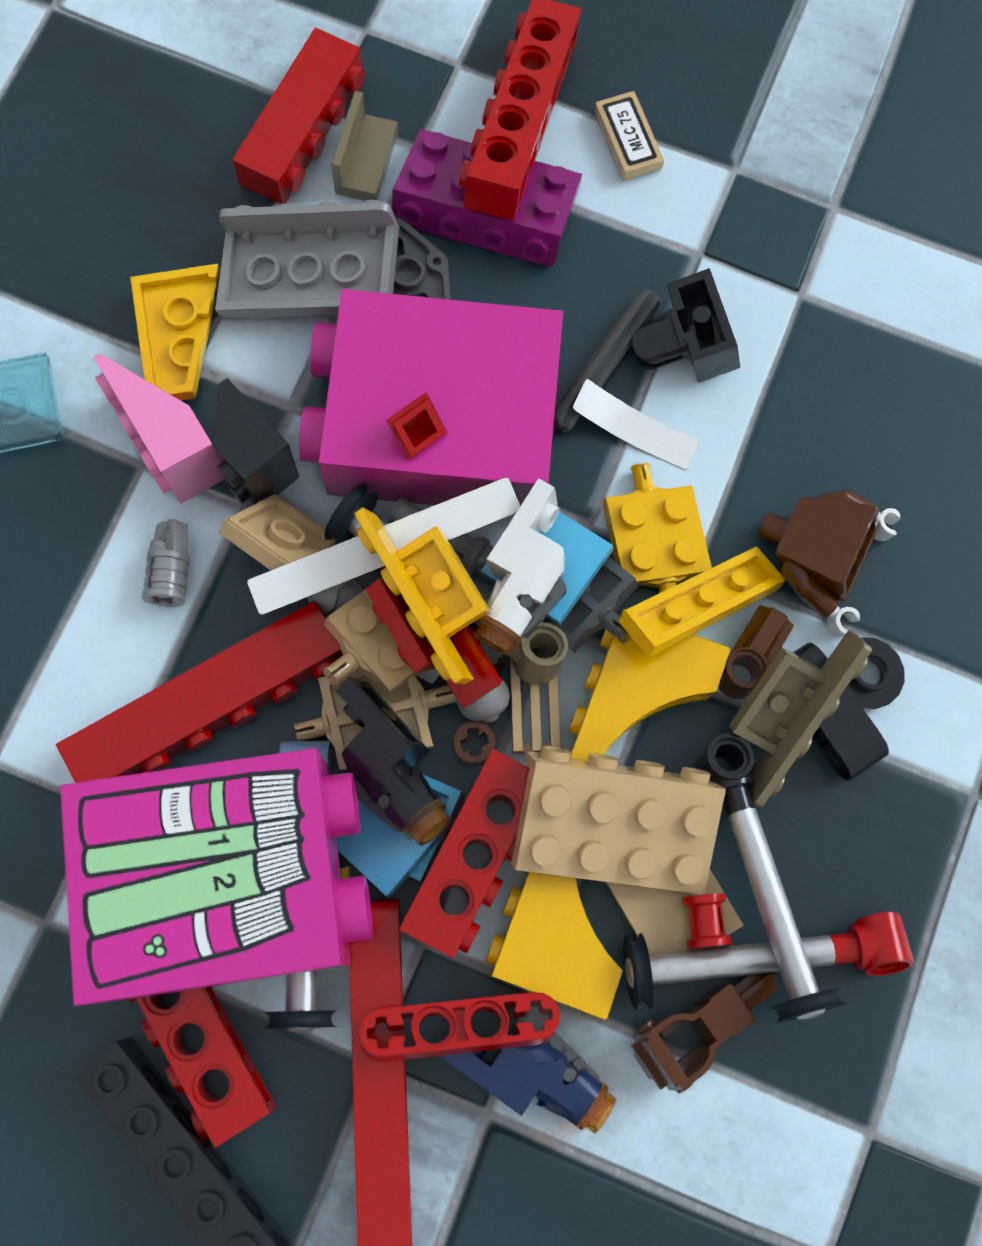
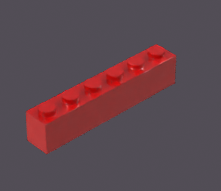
[55,601,343,783]

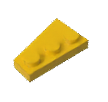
[130,264,220,401]

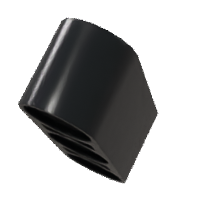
[792,642,889,781]

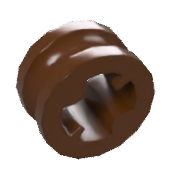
[453,721,495,766]

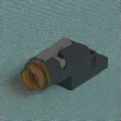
[336,677,450,846]

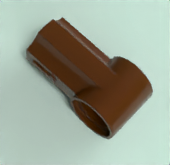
[718,605,794,699]

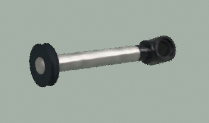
[696,733,848,1024]

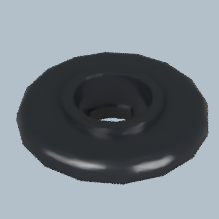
[847,637,905,709]

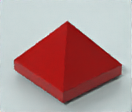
[386,393,448,460]

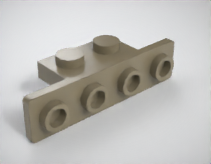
[729,630,872,808]

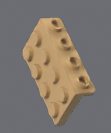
[511,746,726,895]

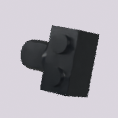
[632,268,741,383]

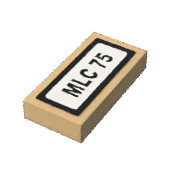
[594,91,664,181]

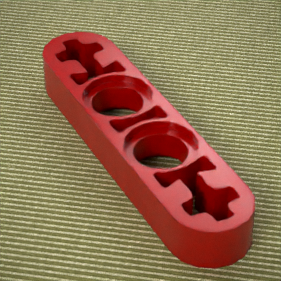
[359,992,560,1062]

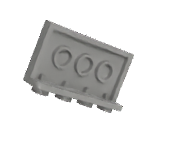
[215,200,399,319]

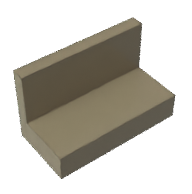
[331,91,399,201]

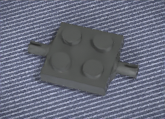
[542,557,639,653]

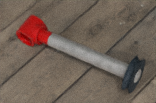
[623,912,915,1011]

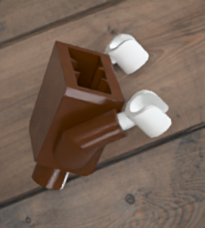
[759,490,900,636]

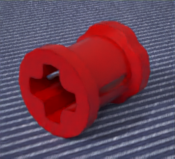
[681,893,732,948]

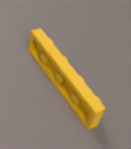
[619,546,785,658]

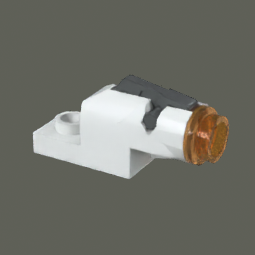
[474,478,567,655]

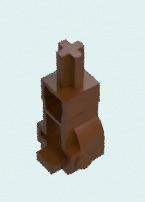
[630,972,779,1094]

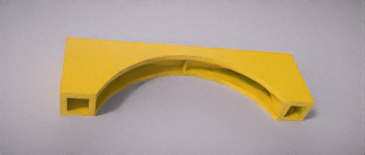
[485,609,731,1020]

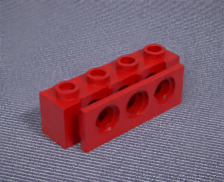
[399,749,529,958]

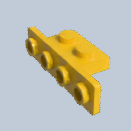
[354,507,490,685]

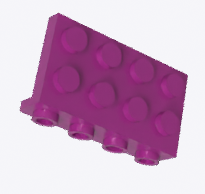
[392,129,582,266]

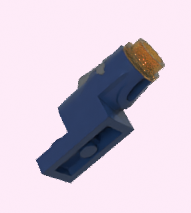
[440,1028,616,1134]

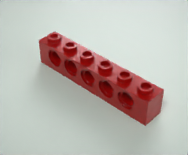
[459,0,582,221]
[128,987,277,1148]

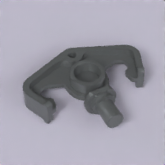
[393,218,451,300]

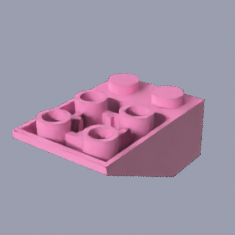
[94,354,225,503]

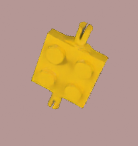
[602,462,712,593]

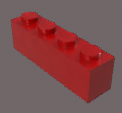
[232,27,365,204]

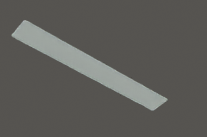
[247,478,520,615]

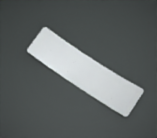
[573,379,699,469]

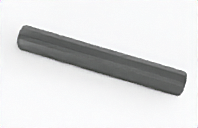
[553,289,661,433]

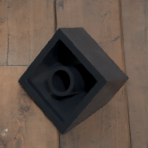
[213,378,300,505]

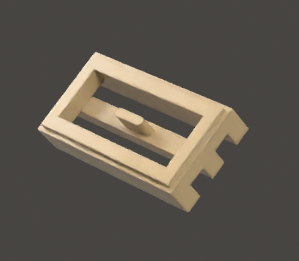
[509,657,561,754]

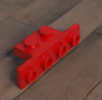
[365,566,502,707]

